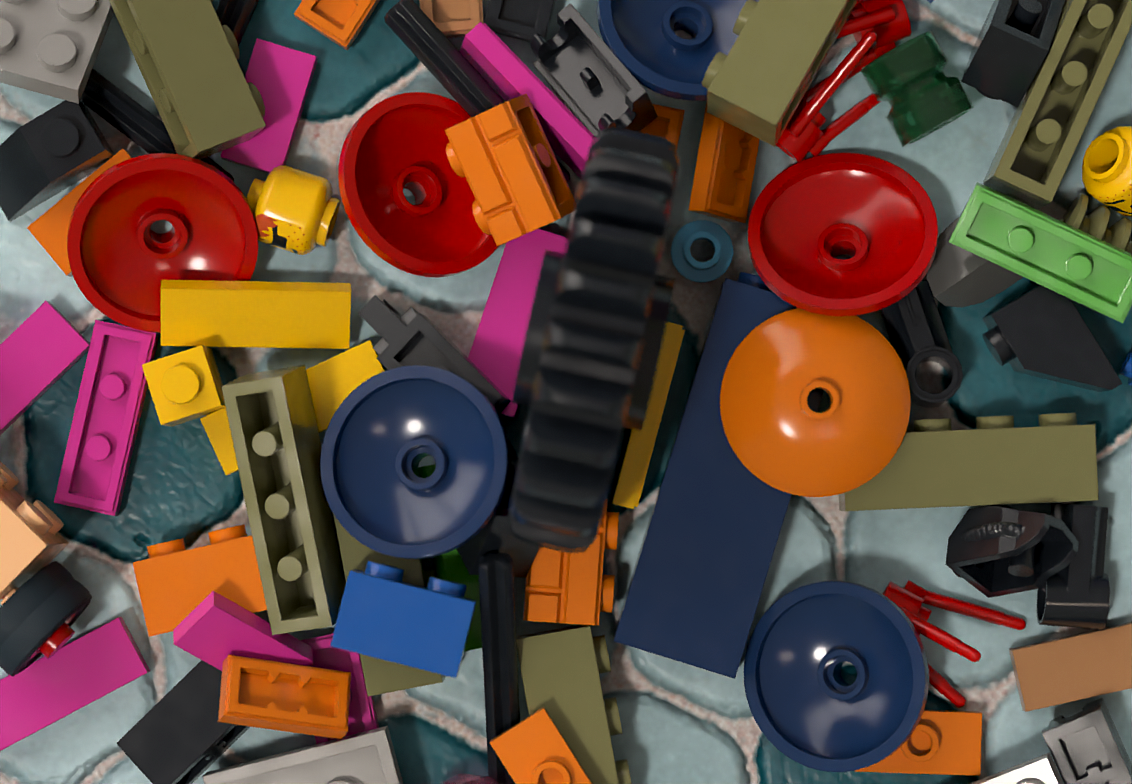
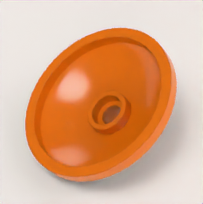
[719,308,911,497]

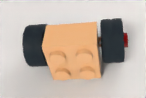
[0,461,92,676]

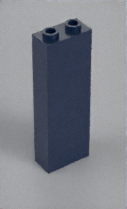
[613,272,824,679]

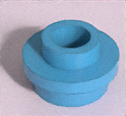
[671,220,733,283]

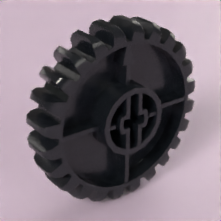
[508,127,680,553]

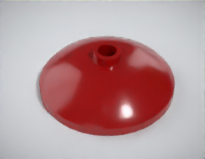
[338,92,499,278]
[67,153,258,333]
[748,153,938,316]

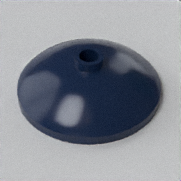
[597,0,759,101]
[320,365,510,559]
[743,581,929,772]

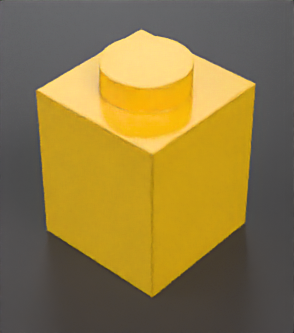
[142,345,226,427]

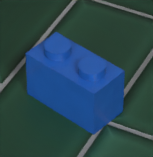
[330,560,477,678]

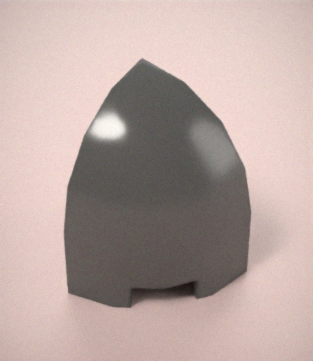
[926,217,1023,308]

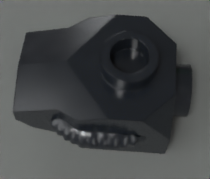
[945,505,1079,598]

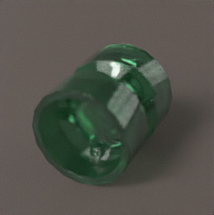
[860,31,974,147]

